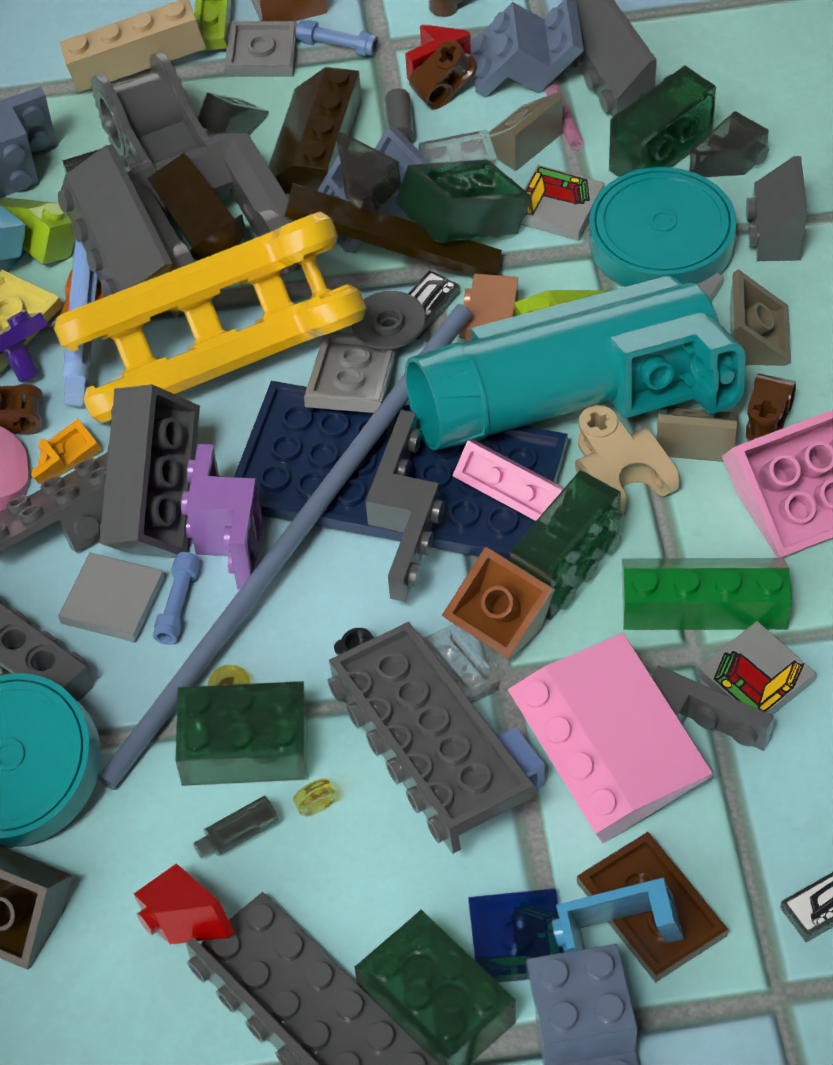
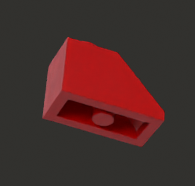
[133,863,235,944]

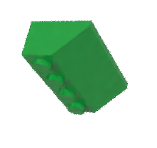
[621,558,792,630]

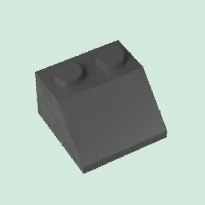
[746,156,807,261]

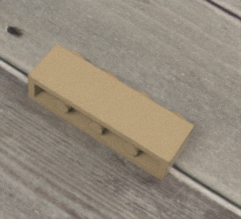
[60,0,206,93]

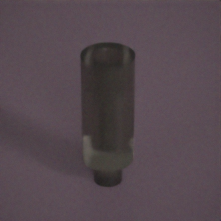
[193,796,279,858]

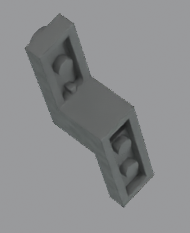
[365,410,445,602]
[652,665,774,751]

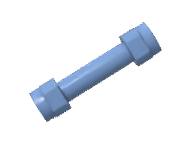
[296,20,378,57]
[153,552,200,645]

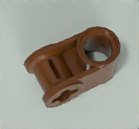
[409,40,477,109]
[746,373,796,441]
[0,384,43,435]

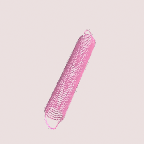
[546,81,583,154]

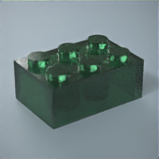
[609,65,716,177]
[395,159,532,243]
[510,470,623,620]
[175,681,308,786]
[354,909,516,1065]

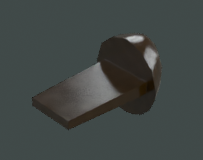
[147,153,245,261]

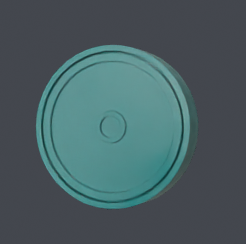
[589,167,736,287]
[0,673,101,847]

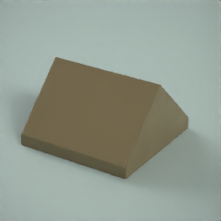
[475,92,563,171]
[730,269,791,366]
[656,406,738,462]

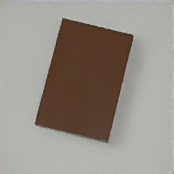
[577,832,728,983]

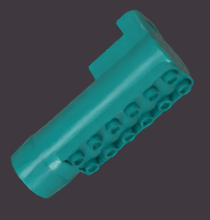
[405,276,746,450]

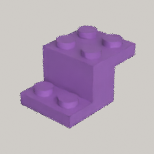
[181,444,263,590]

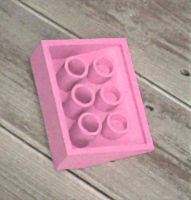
[722,410,833,558]
[508,633,714,843]

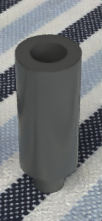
[385,88,414,142]

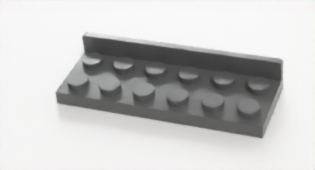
[328,621,535,854]
[186,892,439,1065]

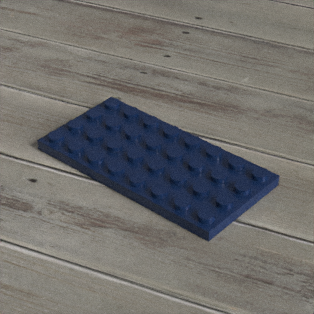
[234,380,568,567]

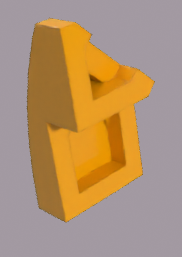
[31,419,102,484]

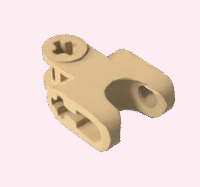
[575,405,679,521]

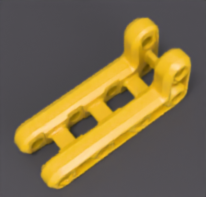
[54,211,367,423]

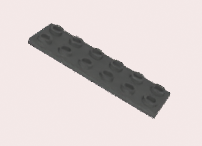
[0,452,108,552]

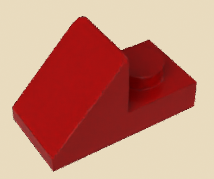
[405,24,471,80]

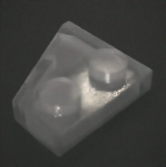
[423,624,501,704]

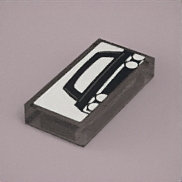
[408,270,460,340]
[780,872,833,943]

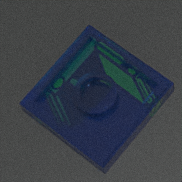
[468,888,564,985]

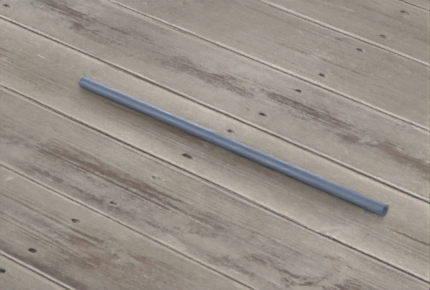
[98,304,472,790]

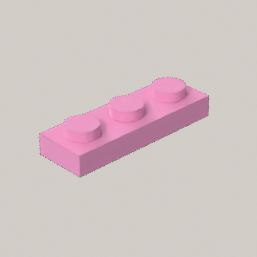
[452,440,573,529]

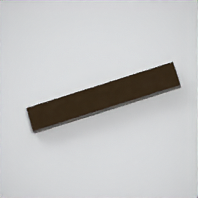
[284,183,502,277]

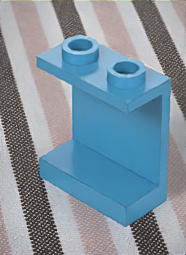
[552,878,684,953]

